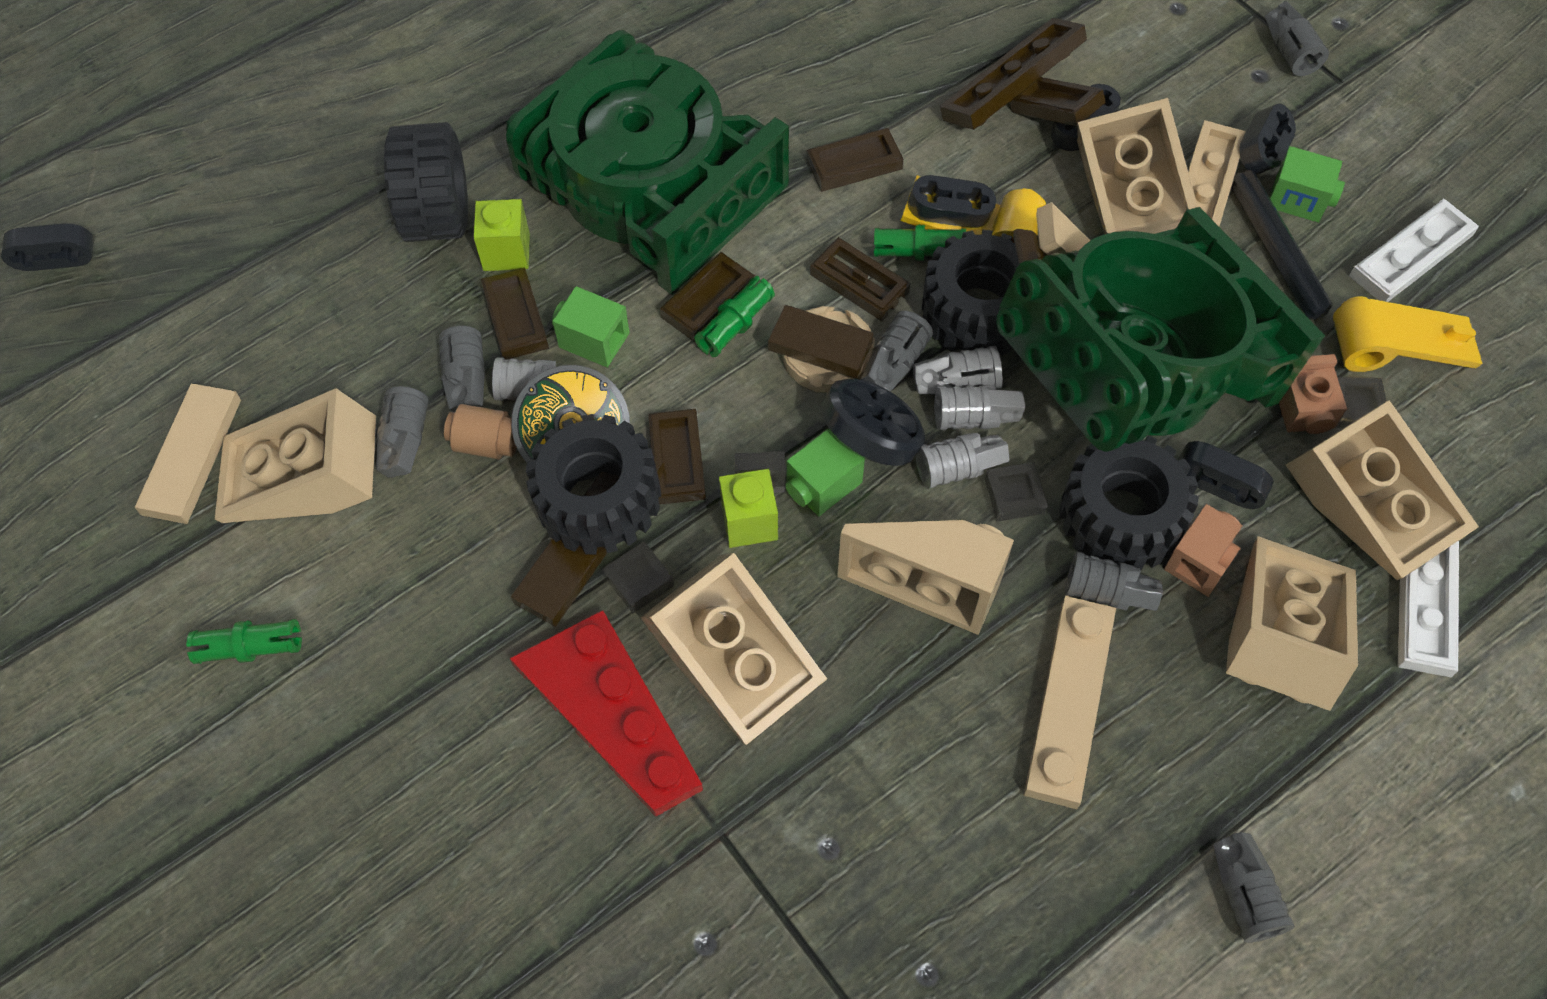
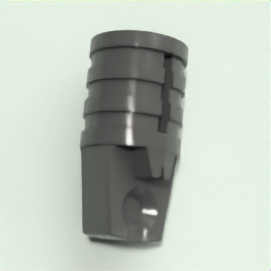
[1265,1,1329,76]
[861,311,933,391]
[439,326,485,412]
[376,386,428,478]
[1065,551,1163,611]
[1213,832,1295,943]

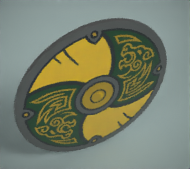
[511,365,630,481]

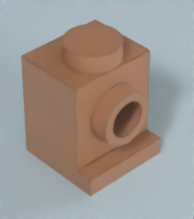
[1279,354,1347,434]
[1164,504,1243,597]

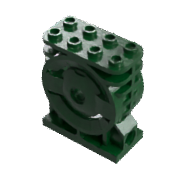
[506,30,789,295]
[996,207,1325,452]

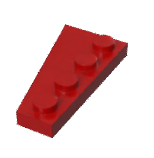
[510,610,703,817]

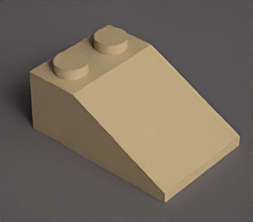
[1077,98,1198,234]
[215,388,376,523]
[1286,400,1479,580]
[837,520,1014,635]
[1226,536,1358,711]
[640,553,827,745]

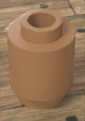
[444,404,517,459]

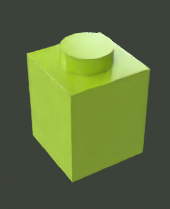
[474,199,530,271]
[719,469,778,548]

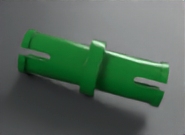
[874,224,966,261]
[695,276,775,358]
[186,619,302,664]

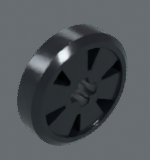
[821,379,925,466]

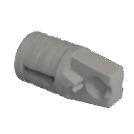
[913,346,1003,394]
[492,357,556,401]
[934,386,1025,430]
[916,433,1009,489]

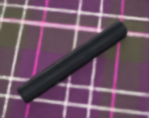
[1231,170,1333,320]

